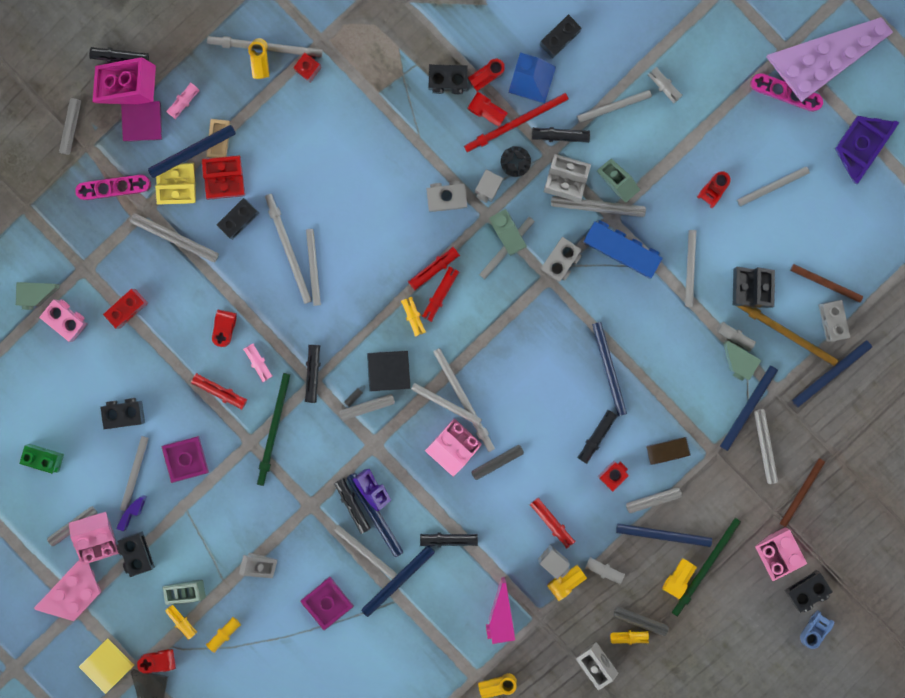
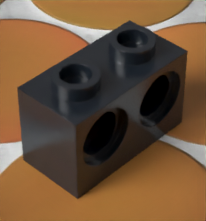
[540,14,582,59]
[428,64,468,94]
[216,198,259,240]
[100,398,145,430]
[117,531,155,577]
[784,570,833,613]

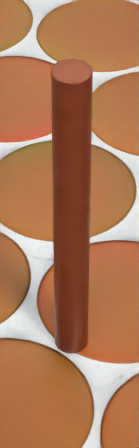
[790,264,863,303]
[779,458,825,527]

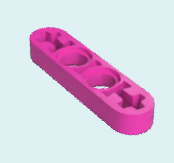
[750,73,823,112]
[75,175,151,200]

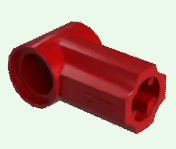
[468,58,504,92]
[467,92,508,127]

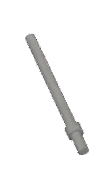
[207,36,323,57]
[265,194,312,304]
[433,348,495,452]

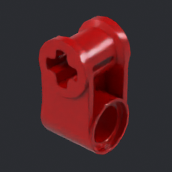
[697,171,731,208]
[212,309,237,347]
[137,649,176,673]

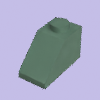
[597,159,640,203]
[489,209,527,256]
[16,282,60,310]
[723,340,761,381]

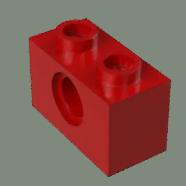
[103,289,148,329]

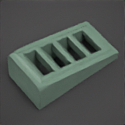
[162,580,206,605]

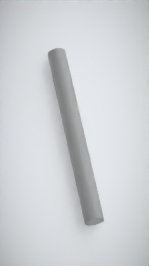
[577,90,652,123]
[737,167,810,207]
[479,217,535,279]
[306,229,321,306]
[685,230,696,307]
[411,383,482,426]
[120,436,149,511]
[334,525,397,579]

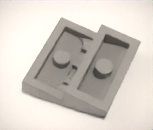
[544,154,591,202]

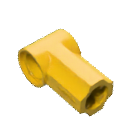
[248,38,270,79]
[662,558,697,599]
[547,565,587,601]
[478,673,517,698]

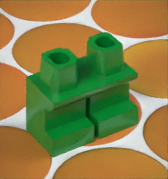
[19,444,64,474]

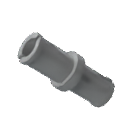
[648,67,683,104]
[716,322,756,352]
[585,557,625,585]

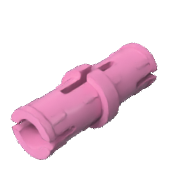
[166,82,200,120]
[243,343,273,382]

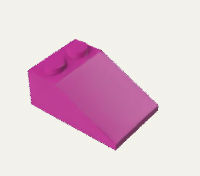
[92,57,156,104]
[486,577,515,644]

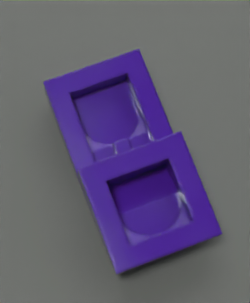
[353,469,391,511]
[116,495,147,531]

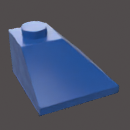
[508,52,556,104]

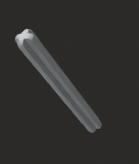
[551,196,646,217]
[130,214,219,262]

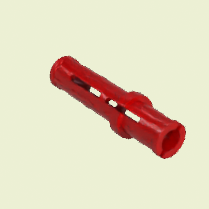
[408,246,460,291]
[421,266,460,322]
[191,373,248,410]
[530,497,575,549]

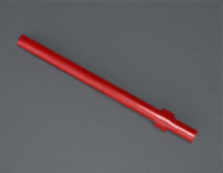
[464,93,569,153]

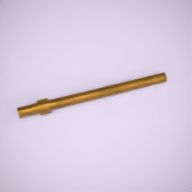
[736,306,838,366]

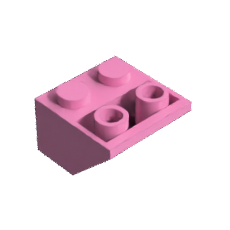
[425,419,482,477]
[69,512,119,565]
[755,527,807,581]

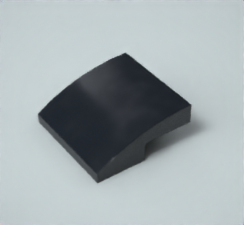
[732,267,775,308]
[367,351,411,391]

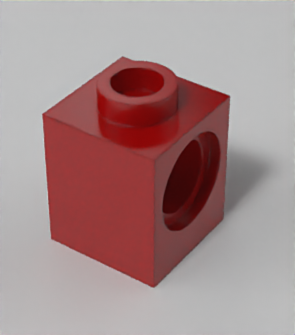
[293,53,322,83]
[598,461,629,492]

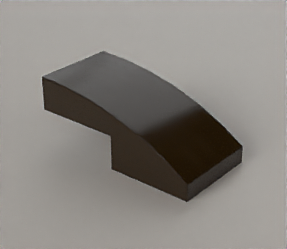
[646,437,691,465]

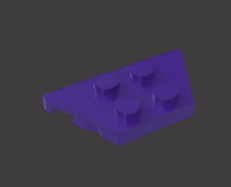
[834,116,900,184]

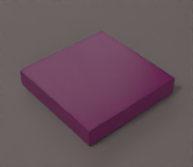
[121,101,162,142]
[161,436,209,483]
[300,577,354,630]

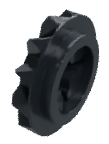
[501,146,531,177]

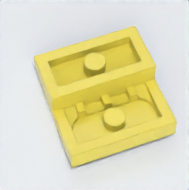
[155,163,196,204]
[79,638,134,694]

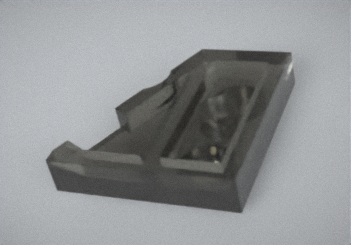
[131,669,169,698]

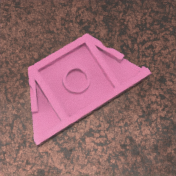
[34,559,101,621]

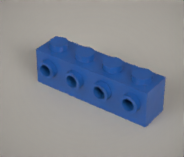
[582,220,663,279]

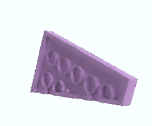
[766,17,893,102]

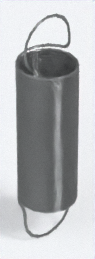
[342,386,365,407]

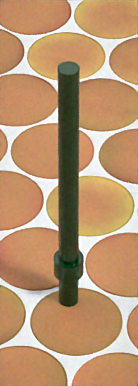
[257,373,291,486]
[671,518,741,617]

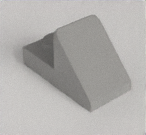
[239,553,277,578]

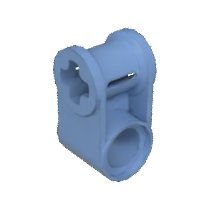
[800,611,834,649]

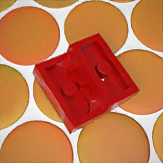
[202,156,245,200]

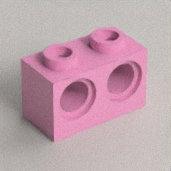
[39,299,87,342]

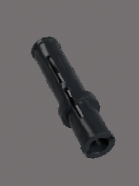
[89,47,149,63]
[532,127,590,143]
[304,345,321,403]
[577,410,618,464]
[333,478,371,534]
[420,532,478,548]

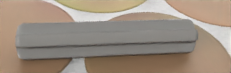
[59,98,81,155]
[339,394,395,420]
[626,487,682,513]
[47,506,98,546]

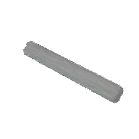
[754,409,778,484]

